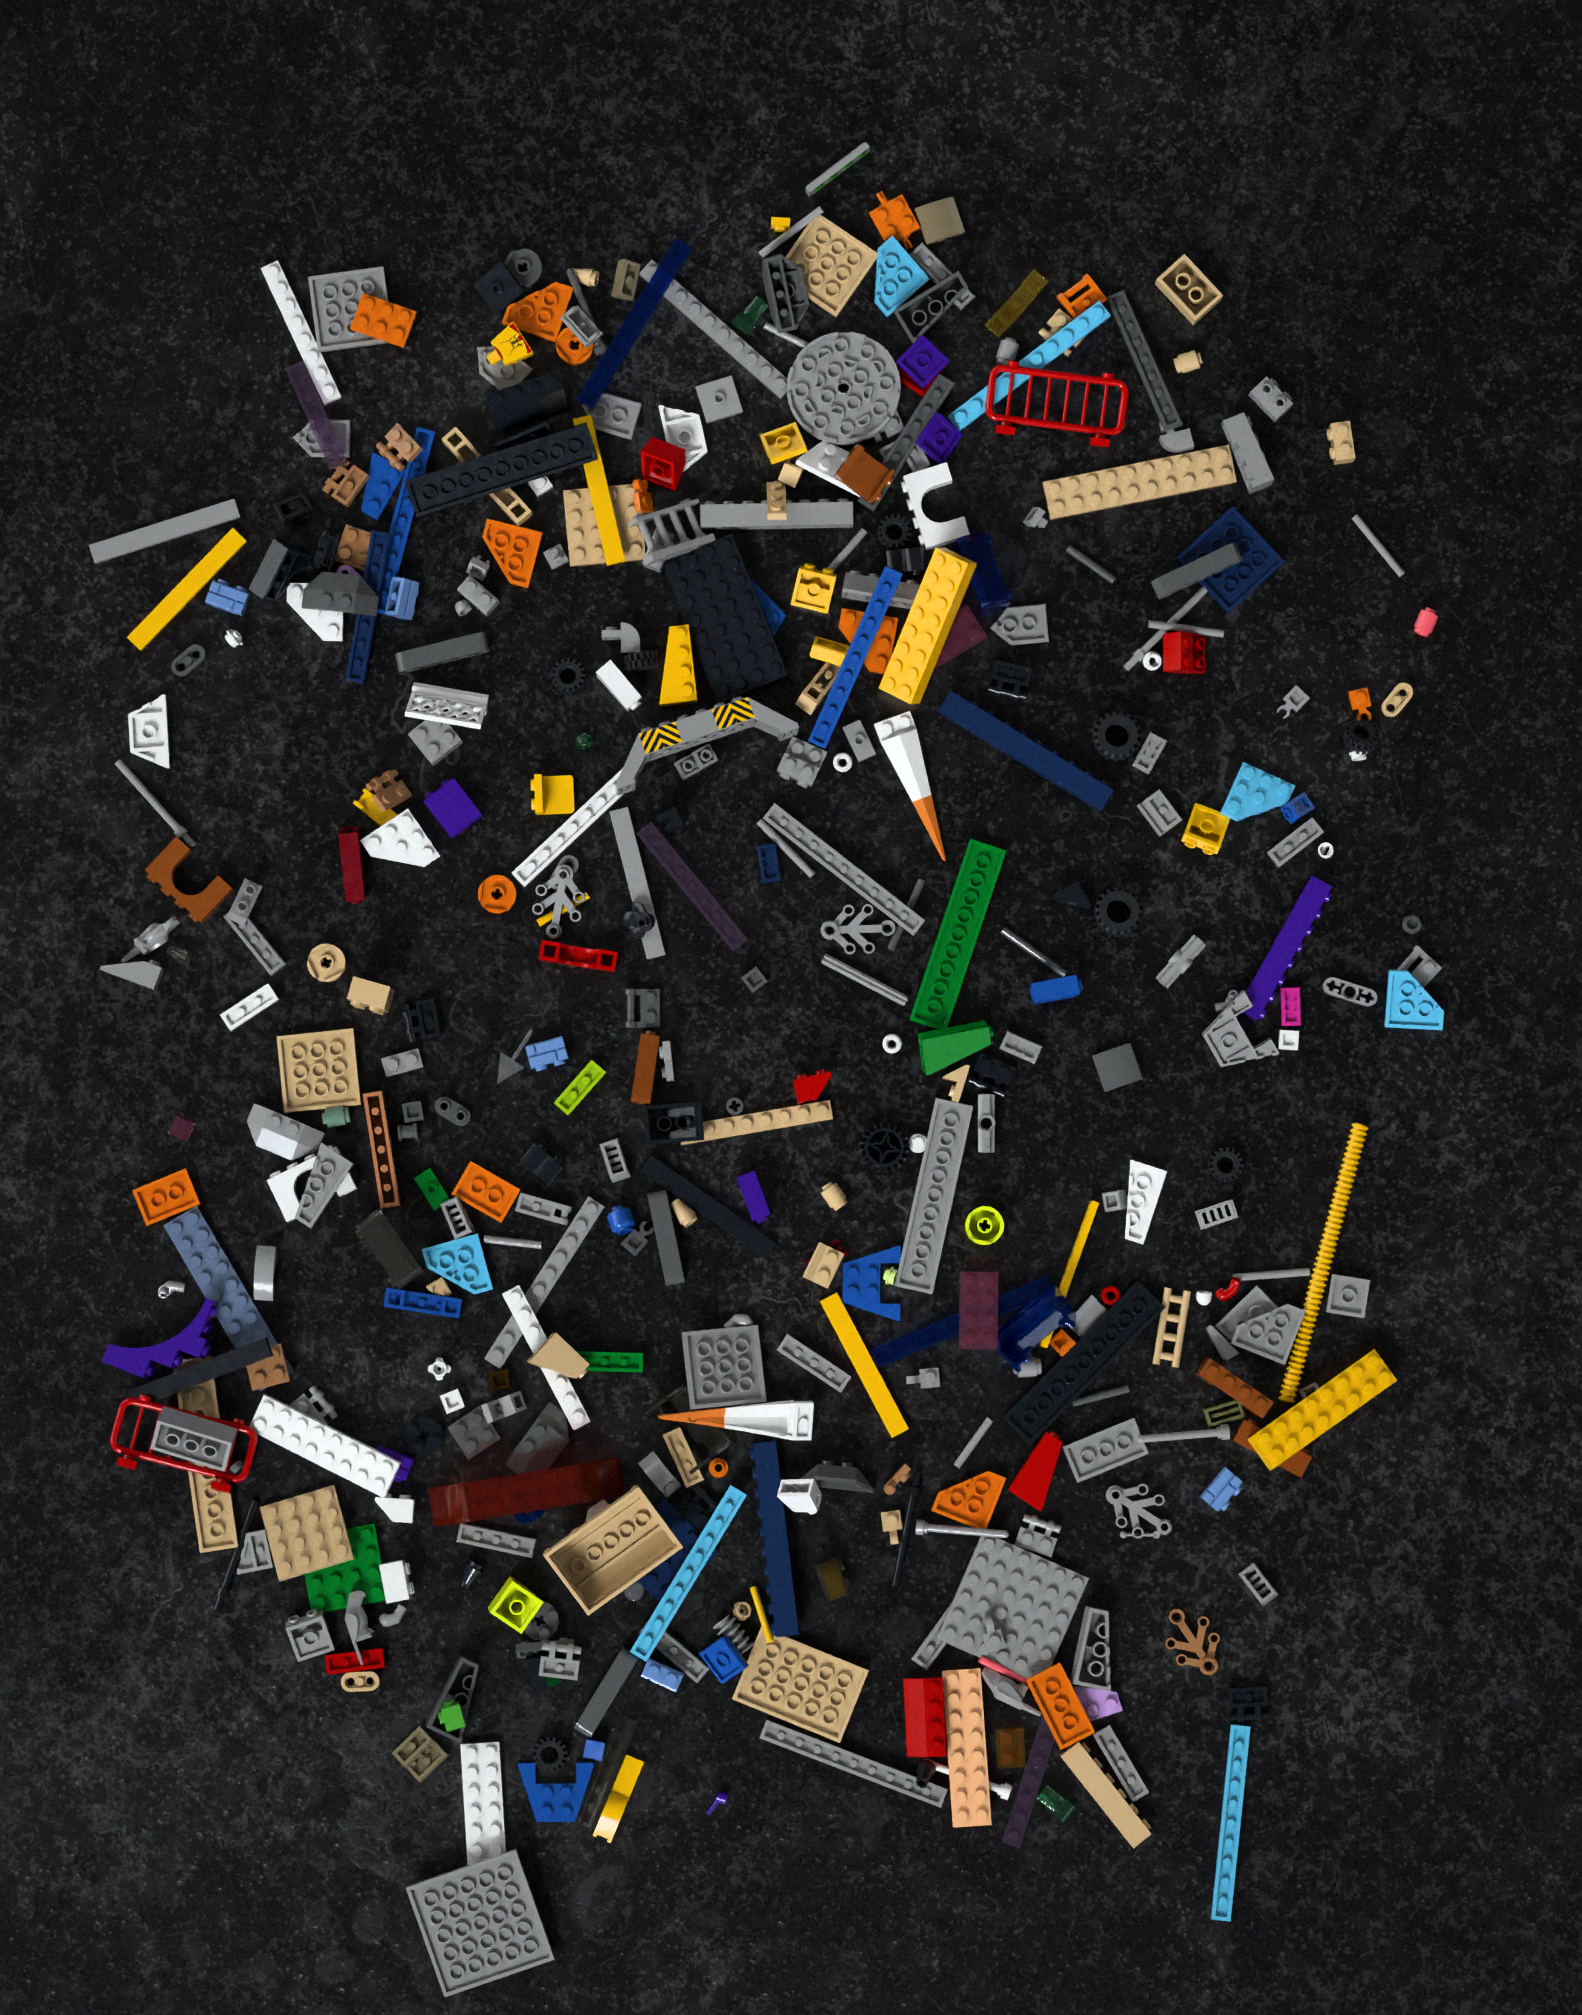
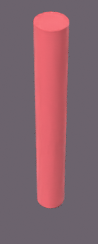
[978,1655,1028,1686]

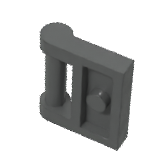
[625,989,660,1028]

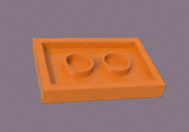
[350,293,417,348]
[452,1161,521,1223]
[132,1168,201,1226]

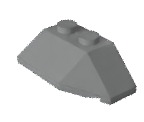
[247,1103,325,1161]

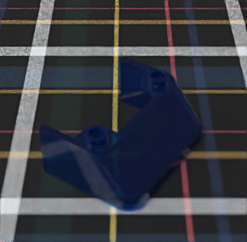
[954,532,1012,618]
[997,1285,1076,1373]

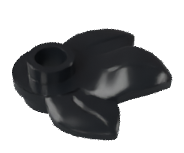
[622,902,655,940]

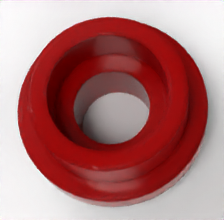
[1101,1286,1120,1305]

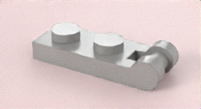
[515,1193,572,1226]

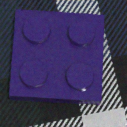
[896,335,950,389]
[915,412,963,464]

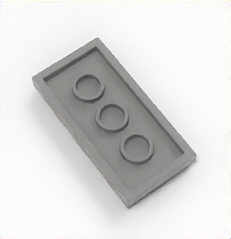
[1062,1418,1149,1483]

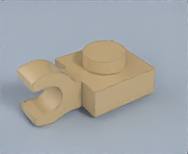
[881,1510,902,1545]

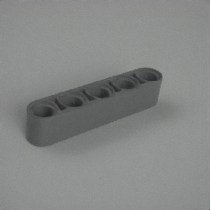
[1151,542,1243,600]
[395,632,490,673]
[647,1190,685,1286]
[574,1646,639,1738]

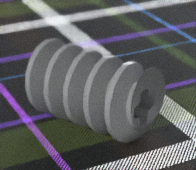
[713,1614,754,1654]

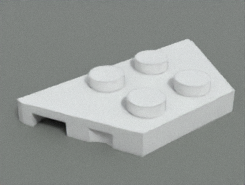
[658,405,708,472]
[795,441,860,497]
[128,694,170,768]

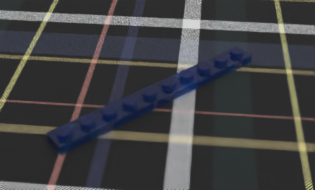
[576,238,692,410]
[870,1275,1055,1368]

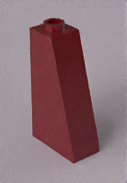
[338,826,366,904]

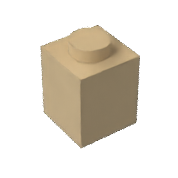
[778,456,804,488]

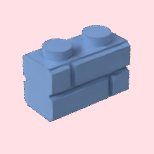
[385,577,419,620]
[205,579,250,617]
[525,1036,569,1072]
[1200,1467,1243,1512]
[641,1657,684,1692]

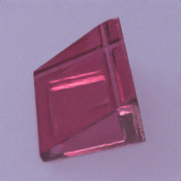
[168,1116,195,1142]

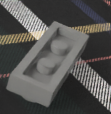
[1267,817,1324,868]

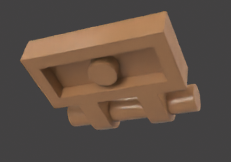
[376,423,423,471]
[322,459,370,507]
[366,769,412,813]
[884,1463,911,1495]

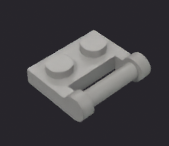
[1394,945,1442,988]

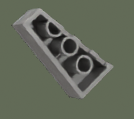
[1221,412,1274,494]
[1070,1606,1111,1692]

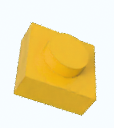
[771,217,790,232]

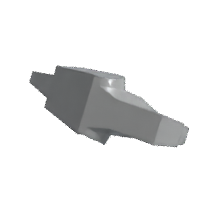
[121,915,180,963]
[344,1590,374,1665]
[981,1666,1042,1717]

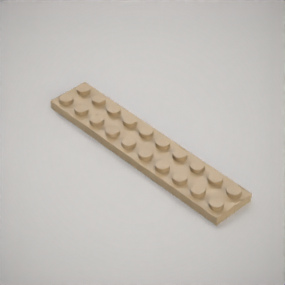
[1042,445,1237,520]
[174,1355,238,1553]

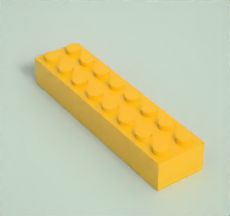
[879,548,977,704]
[1247,1349,1397,1471]

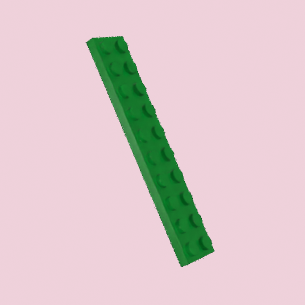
[909,839,1006,1030]

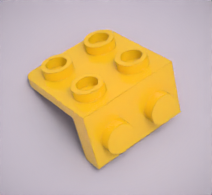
[531,774,575,815]

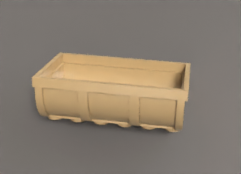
[543,1485,683,1616]

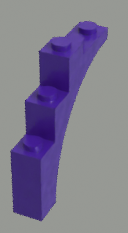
[102,1298,219,1380]

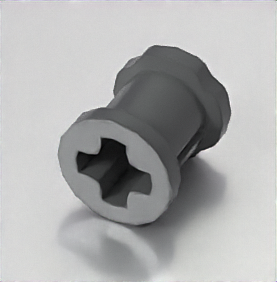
[726,1098,743,1116]
[397,1122,418,1141]

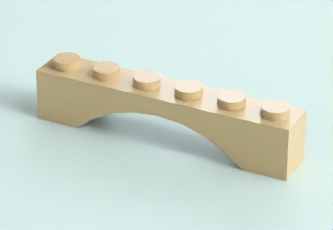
[442,427,533,527]

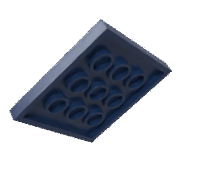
[1176,506,1285,614]
[637,1498,719,1602]

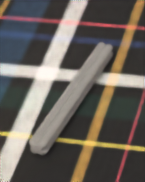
[821,954,909,1006]

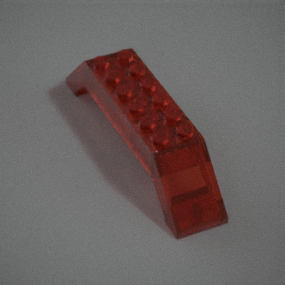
[428,1457,625,1527]

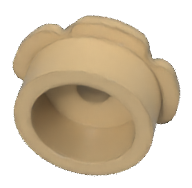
[733,1602,751,1621]

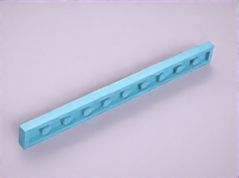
[947,301,1111,431]
[630,1485,747,1662]
[1211,1724,1251,1922]

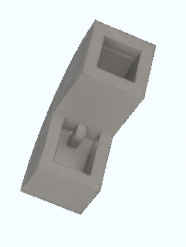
[254,1246,277,1301]

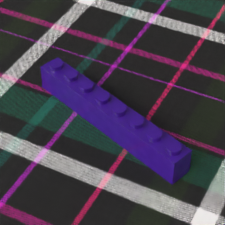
[1242,876,1332,1021]

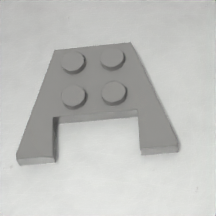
[1202,990,1280,1067]

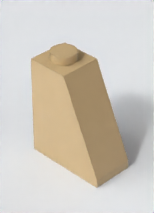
[527,1333,590,1379]

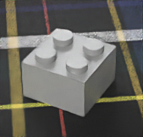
[408,712,463,766]

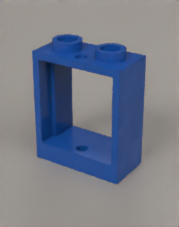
[1029,975,1083,1005]

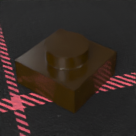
[488,1369,511,1392]

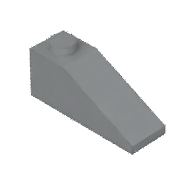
[100,960,164,991]

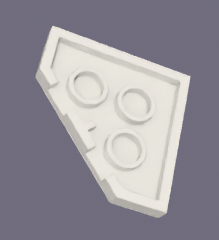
[287,583,344,641]
[360,808,440,867]

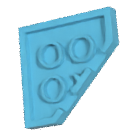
[874,236,930,317]
[1220,762,1295,821]
[1384,969,1444,1030]
[422,1233,493,1294]

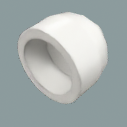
[1318,842,1334,859]
[1196,1291,1212,1305]

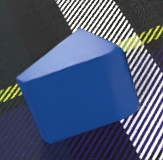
[583,1738,606,1761]

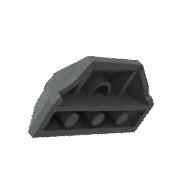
[762,254,809,333]
[301,572,379,616]
[505,1402,570,1476]
[800,1460,874,1493]

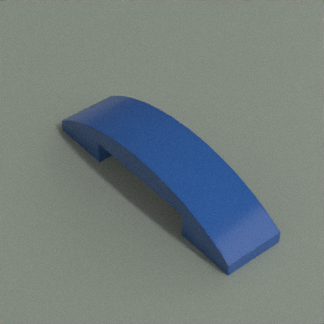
[383,1288,462,1318]

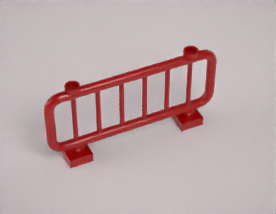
[985,361,1129,447]
[110,1395,258,1494]

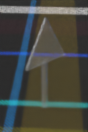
[497,1029,533,1084]

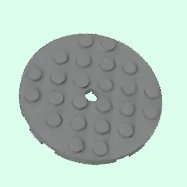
[787,332,901,445]

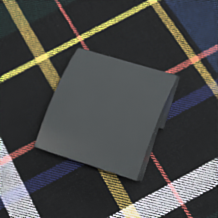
[1092,1043,1144,1092]

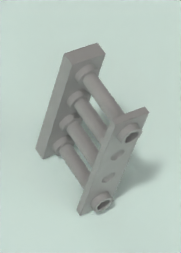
[628,498,716,566]

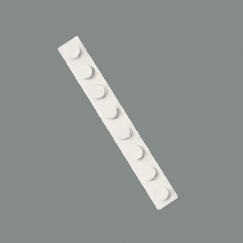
[261,260,342,406]
[512,768,624,887]
[502,1285,591,1430]

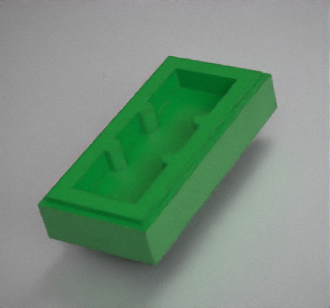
[414,1168,450,1211]

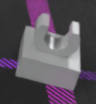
[1023,507,1048,528]
[543,544,569,570]
[466,555,490,582]

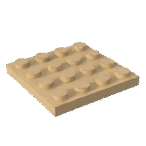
[786,215,877,318]
[563,484,646,567]
[277,1028,361,1113]
[260,1485,354,1581]

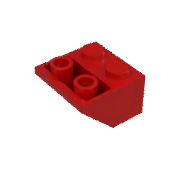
[1163,631,1206,674]
[793,1069,831,1105]

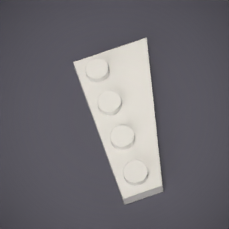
[1125,1160,1167,1245]

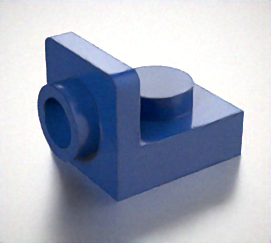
[1280,792,1315,824]

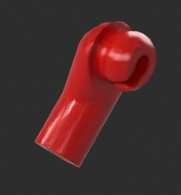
[1215,1277,1241,1301]

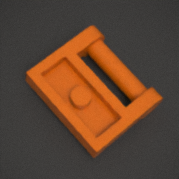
[1056,273,1107,319]

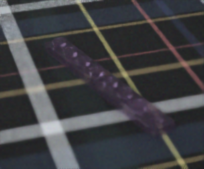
[636,822,748,952]
[1001,1714,1055,1849]

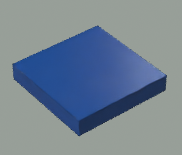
[699,1634,749,1684]

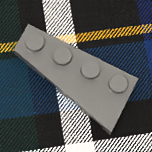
[295,1143,354,1228]

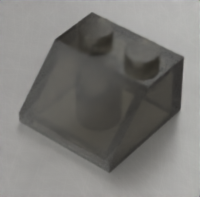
[814,1557,851,1603]

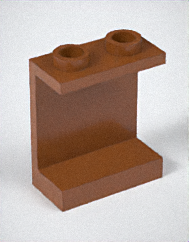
[834,444,895,503]

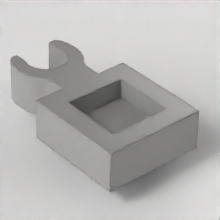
[1277,685,1310,719]

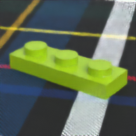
[554,1060,606,1116]

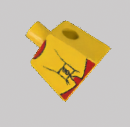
[486,322,534,367]

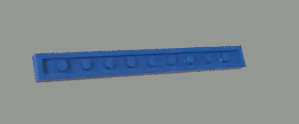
[378,427,436,616]
[808,566,903,748]

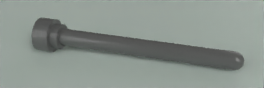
[567,268,610,356]

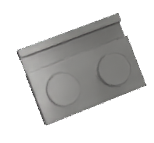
[1137,789,1182,837]

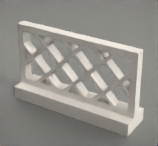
[405,682,489,729]

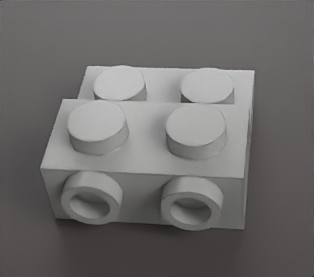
[777,736,827,788]
[285,1609,335,1662]

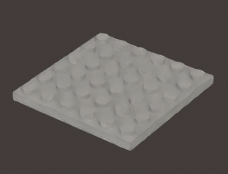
[936,1536,1089,1678]
[406,1849,555,1997]

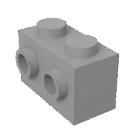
[1248,376,1293,422]

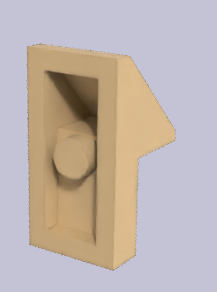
[942,1065,970,1103]

